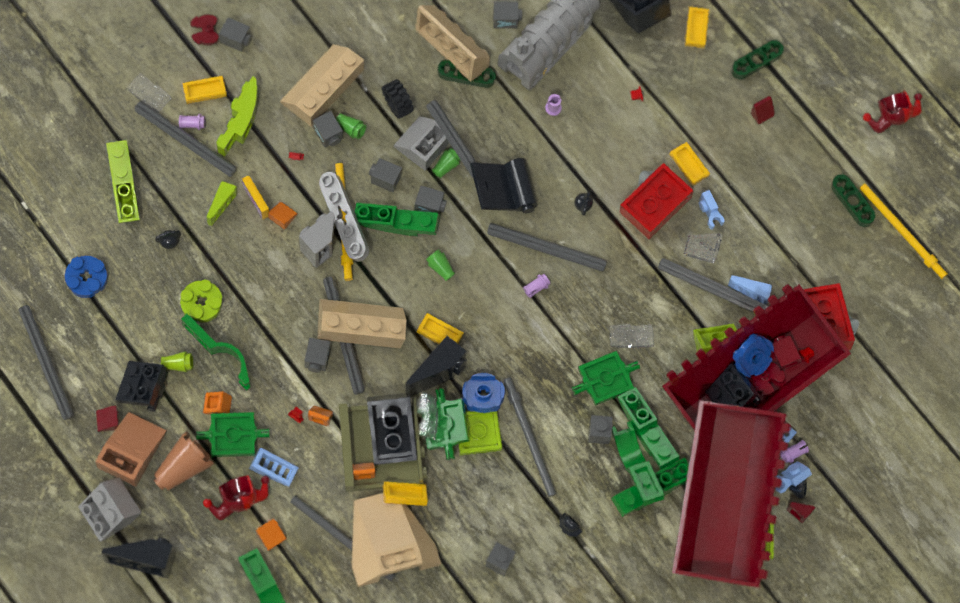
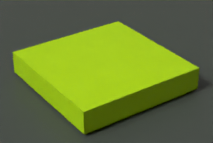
[458,411,502,456]

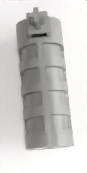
[498,0,600,91]

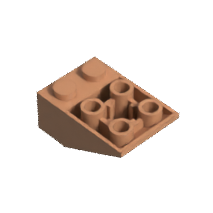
[95,412,167,487]

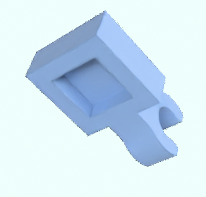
[699,190,724,230]
[775,461,812,493]

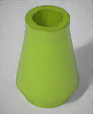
[161,351,194,372]

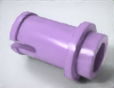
[545,94,562,116]
[179,114,206,130]
[523,274,551,298]
[780,440,809,463]

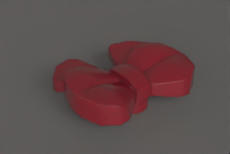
[190,14,219,45]
[750,362,786,396]

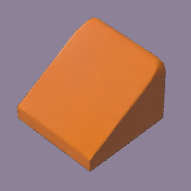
[268,202,297,230]
[203,391,232,415]
[308,406,333,426]
[352,462,375,480]
[256,519,286,551]

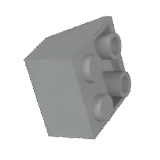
[394,116,450,171]
[299,211,335,268]
[78,478,141,542]

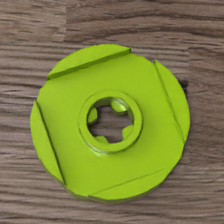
[180,280,223,323]

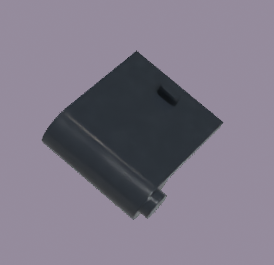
[470,158,538,214]

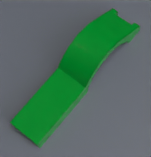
[181,313,250,391]
[612,421,665,506]
[238,548,285,603]

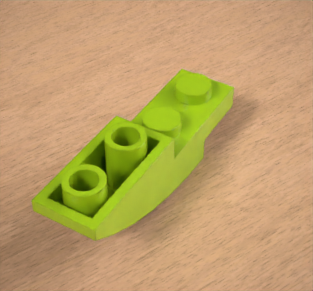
[216,76,258,157]
[106,140,140,224]

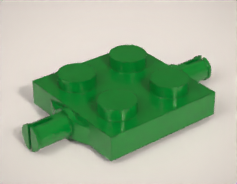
[571,351,640,406]
[421,388,470,460]
[196,412,270,457]

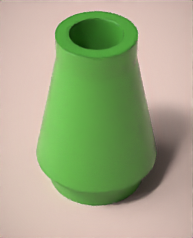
[336,113,367,139]
[432,148,461,178]
[426,249,455,281]

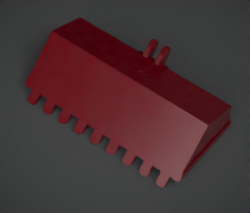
[662,284,851,432]
[672,401,791,588]

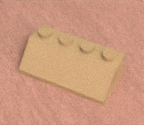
[416,5,490,82]
[280,44,364,127]
[317,299,406,348]

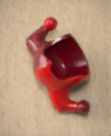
[863,91,923,134]
[203,475,270,521]

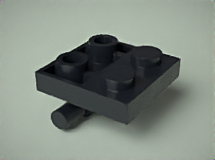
[115,361,168,412]
[705,363,762,408]

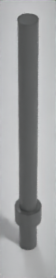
[503,377,556,497]
[290,496,396,582]

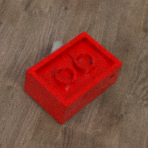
[619,163,693,239]
[804,283,859,350]

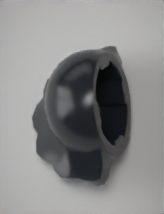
[574,190,593,216]
[155,230,182,249]
[789,479,807,499]
[559,513,583,537]

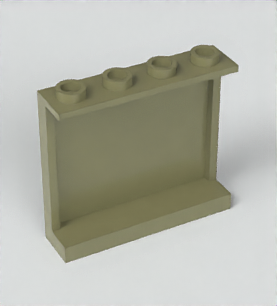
[339,398,427,492]

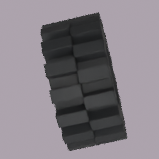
[381,79,414,119]

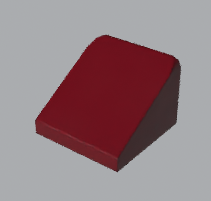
[750,96,775,124]
[96,405,119,432]
[786,502,816,523]

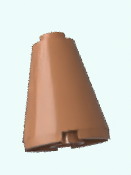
[154,432,214,490]

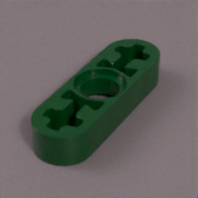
[731,40,784,80]
[437,60,496,88]
[831,174,876,227]

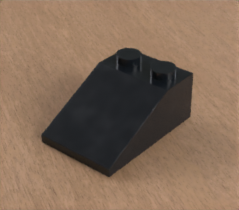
[610,0,671,34]
[405,336,467,396]
[367,393,417,465]
[101,538,176,579]

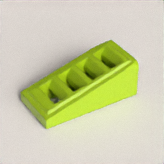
[206,181,238,226]

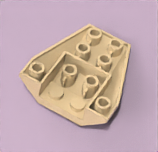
[352,493,441,587]

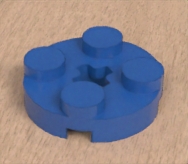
[65,256,108,298]
[733,334,774,377]
[462,373,505,413]

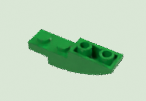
[354,203,440,237]
[617,387,679,469]
[611,457,689,517]

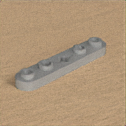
[319,172,369,262]

